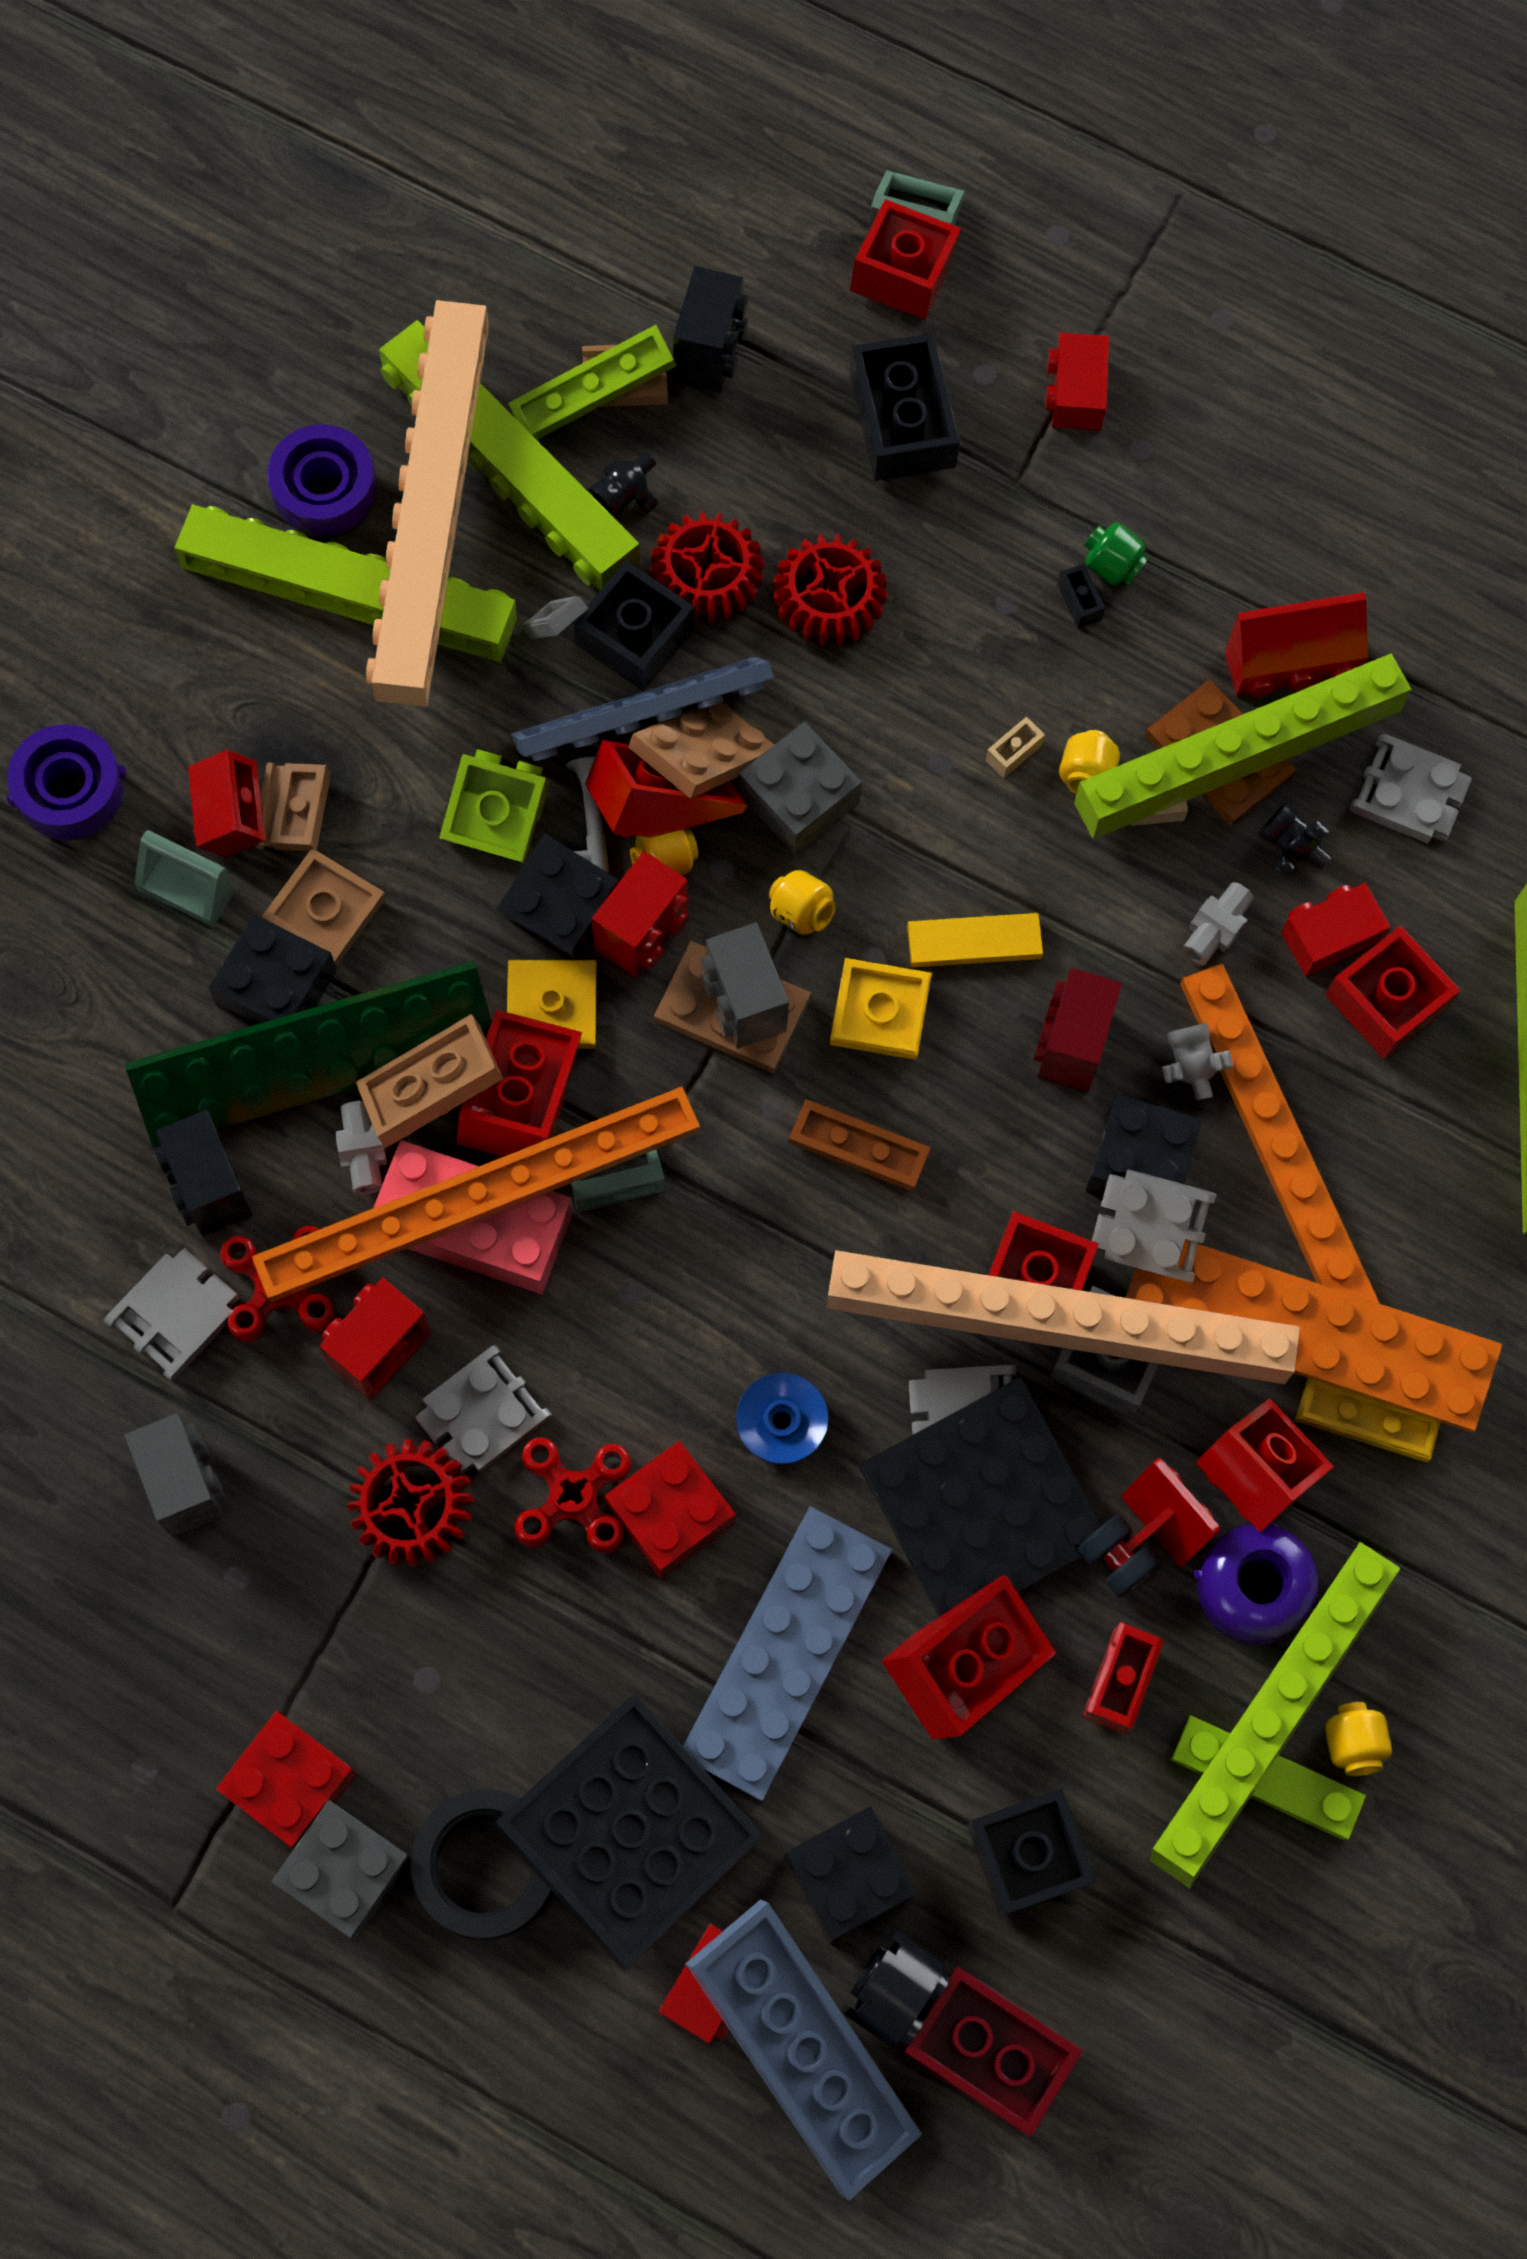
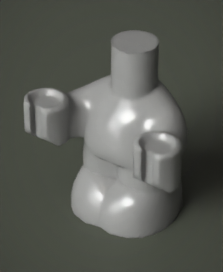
[1162,1023,1233,1101]

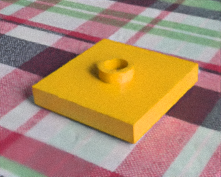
[830,958,932,1060]
[507,960,597,1049]

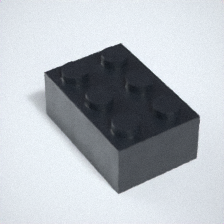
[849,333,960,481]

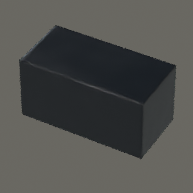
[1057,564,1105,629]

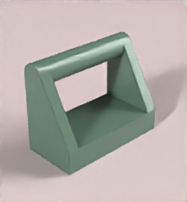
[869,170,965,230]
[134,830,235,927]
[570,1150,665,1212]

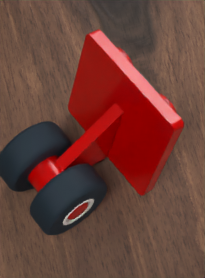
[1078,1458,1221,1598]

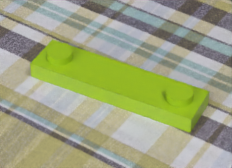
[508,325,677,440]
[1170,1715,1366,1841]

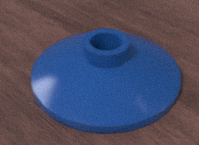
[736,1373,828,1464]

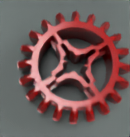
[650,511,764,625]
[773,533,888,647]
[347,1439,474,1567]

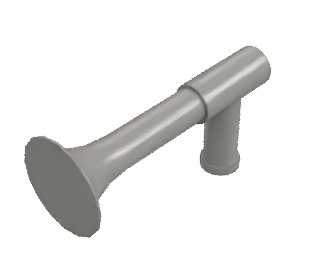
[566,756,609,873]

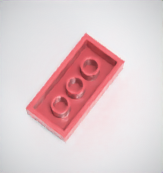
[374,1140,574,1295]

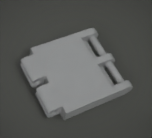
[1349,734,1472,843]
[1092,1169,1217,1282]
[104,1248,239,1381]
[415,1345,552,1476]
[909,1365,1016,1435]

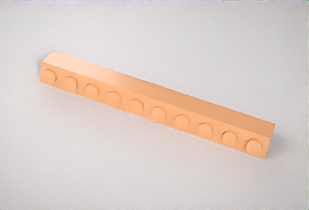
[366,300,489,707]
[826,1250,1300,1384]

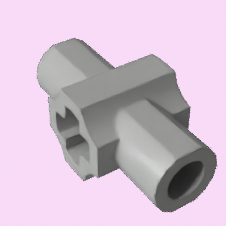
[1182,882,1254,966]
[336,1101,387,1195]

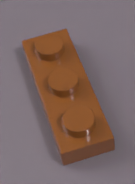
[788,1099,931,1192]

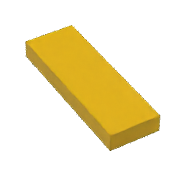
[907,913,1043,968]
[1295,1378,1441,1463]

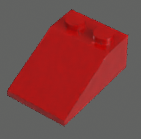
[584,740,747,838]
[457,1009,582,1157]
[881,1575,1056,1740]

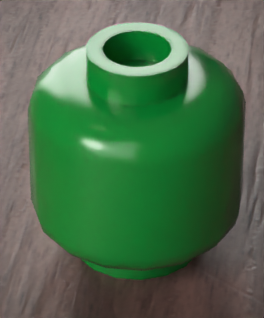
[1083,522,1148,586]

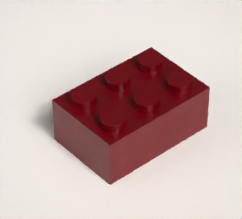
[901,1966,1083,2137]

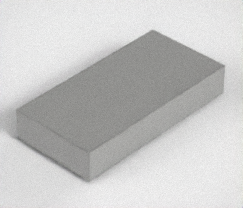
[522,596,589,639]

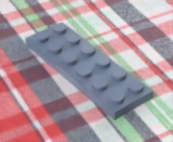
[510,657,774,761]
[683,1506,892,1802]
[685,1899,922,2201]

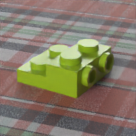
[439,749,551,863]

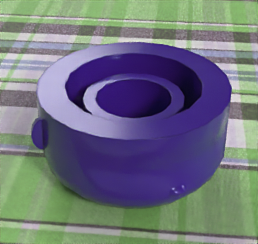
[267,424,377,538]
[6,724,127,841]
[1194,1523,1319,1646]

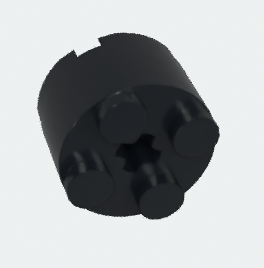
[842,1929,950,2047]

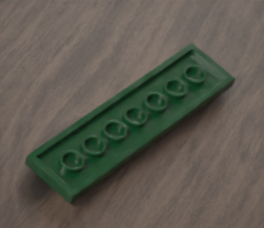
[125,961,492,1148]

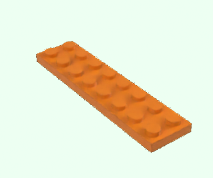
[1126,1240,1503,1433]

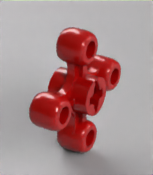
[220,1226,337,1343]
[514,1437,631,1554]

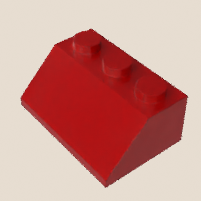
[1225,592,1368,698]

